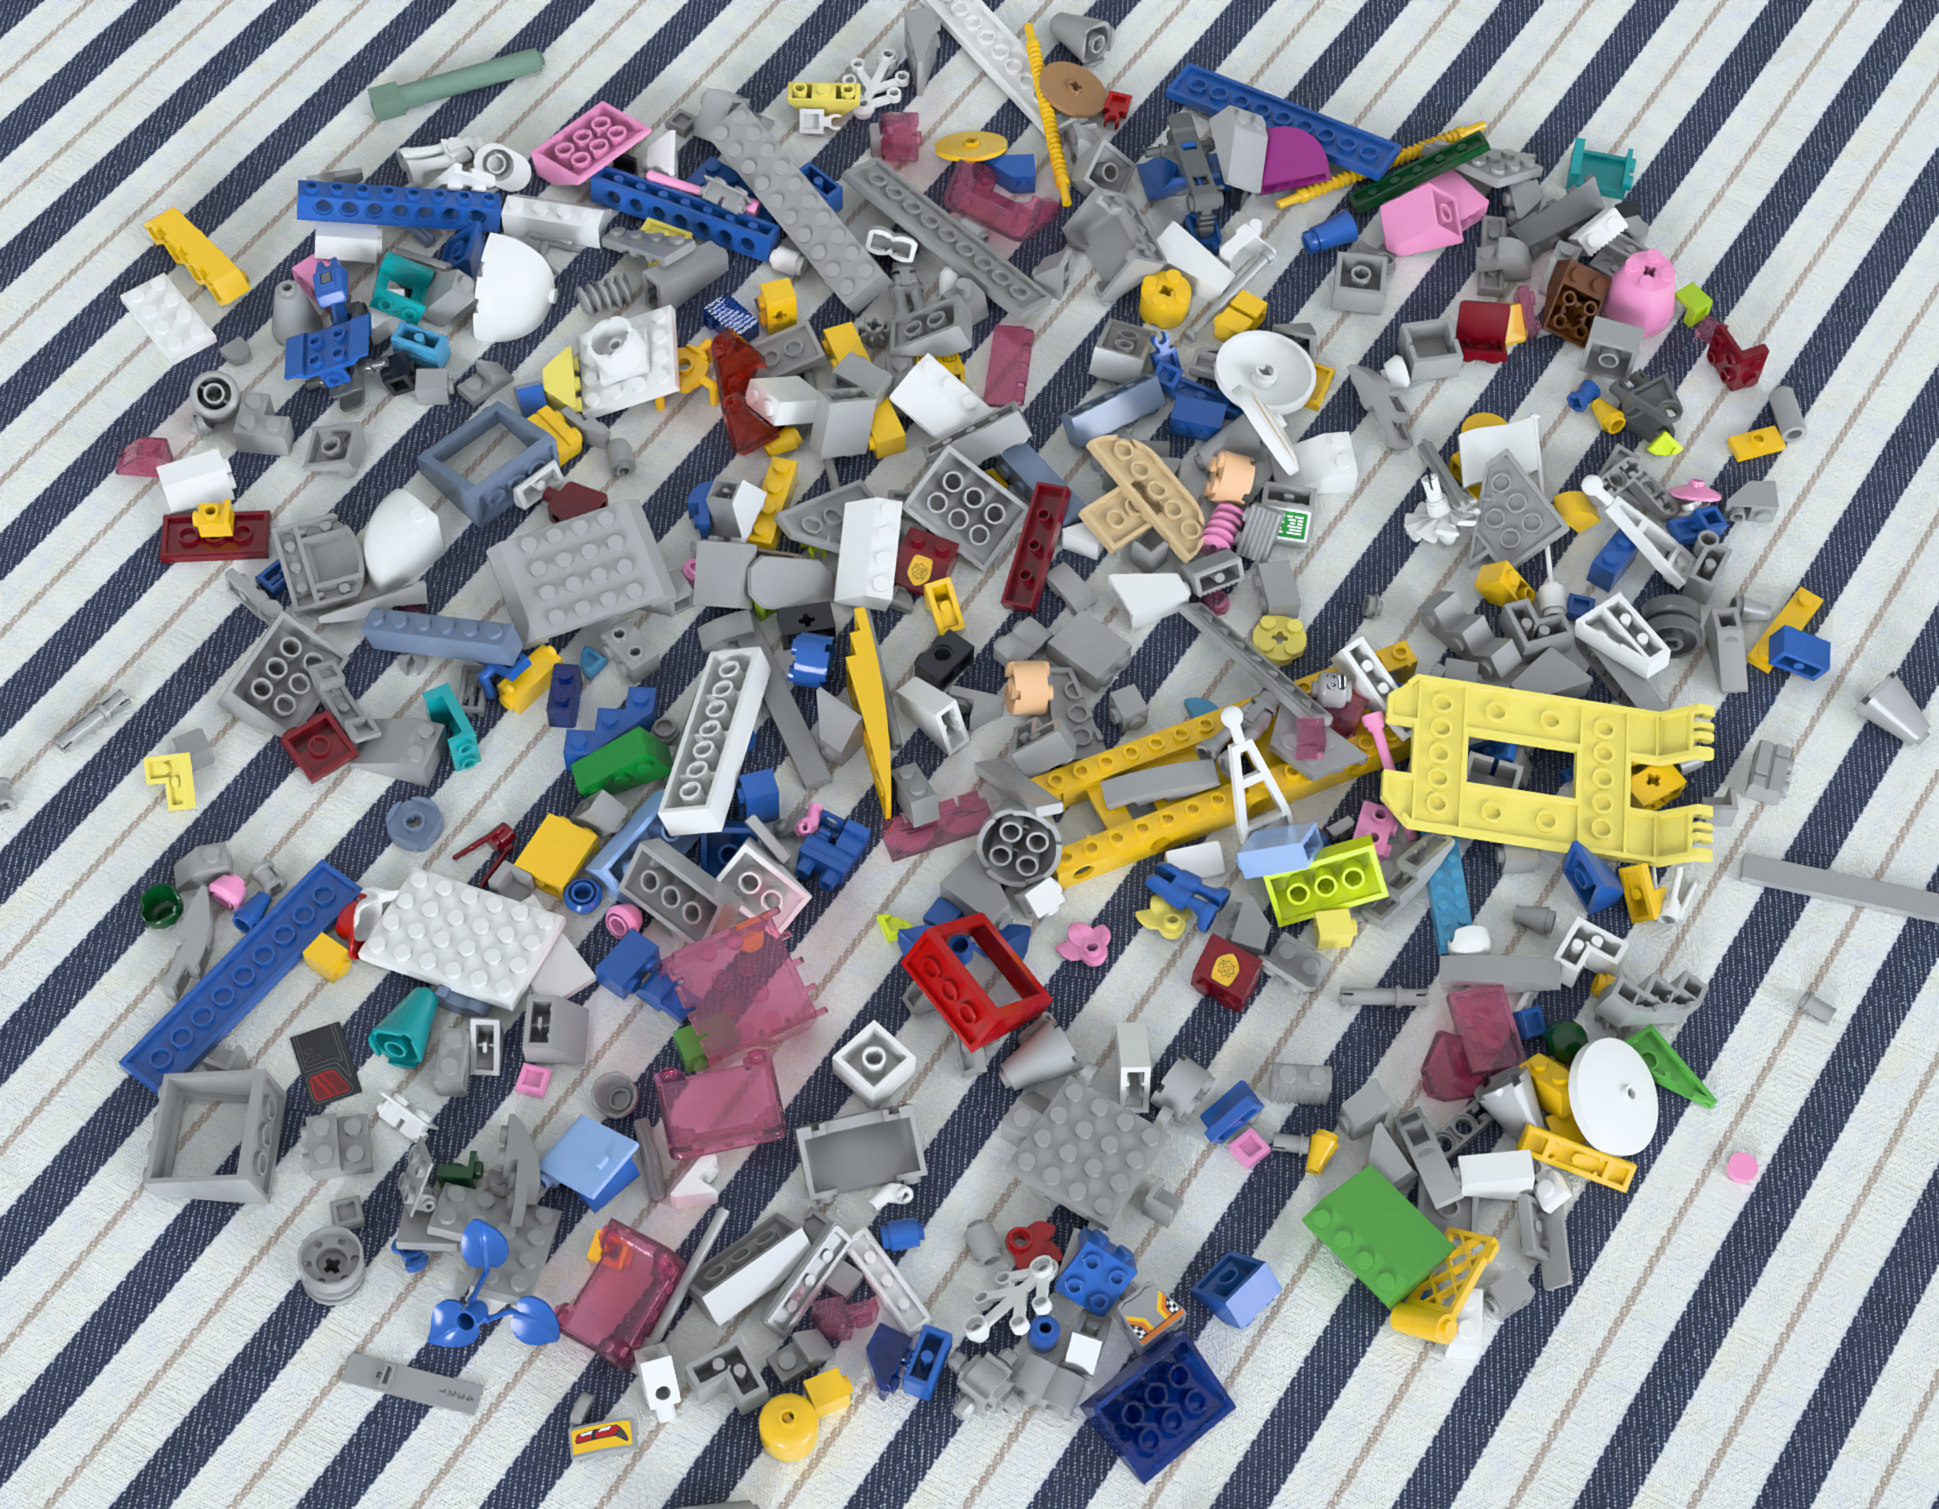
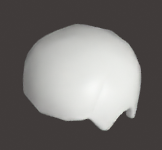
[1447,925,1491,955]

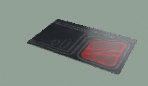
[290,1021,362,1109]

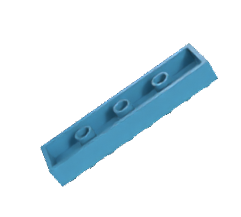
[1417,830,1472,954]

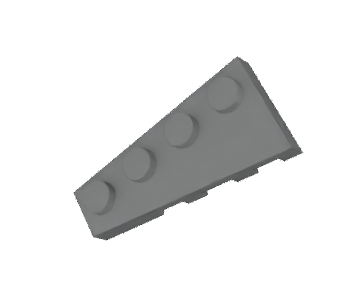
[601,227,696,267]
[1047,667,1107,766]

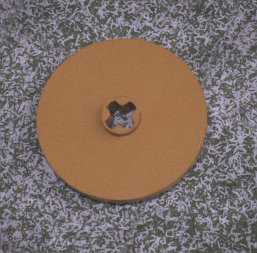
[1039,61,1107,118]

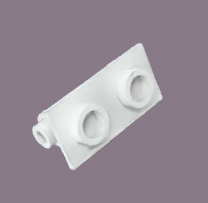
[376,1092,439,1143]

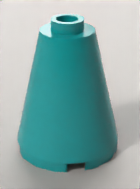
[368,987,439,1069]

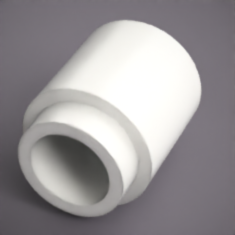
[769,245,808,277]

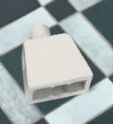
[634,1342,681,1422]

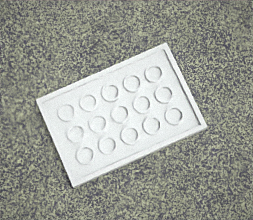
[358,867,566,1012]

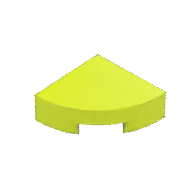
[1646,430,1683,456]
[877,914,913,943]

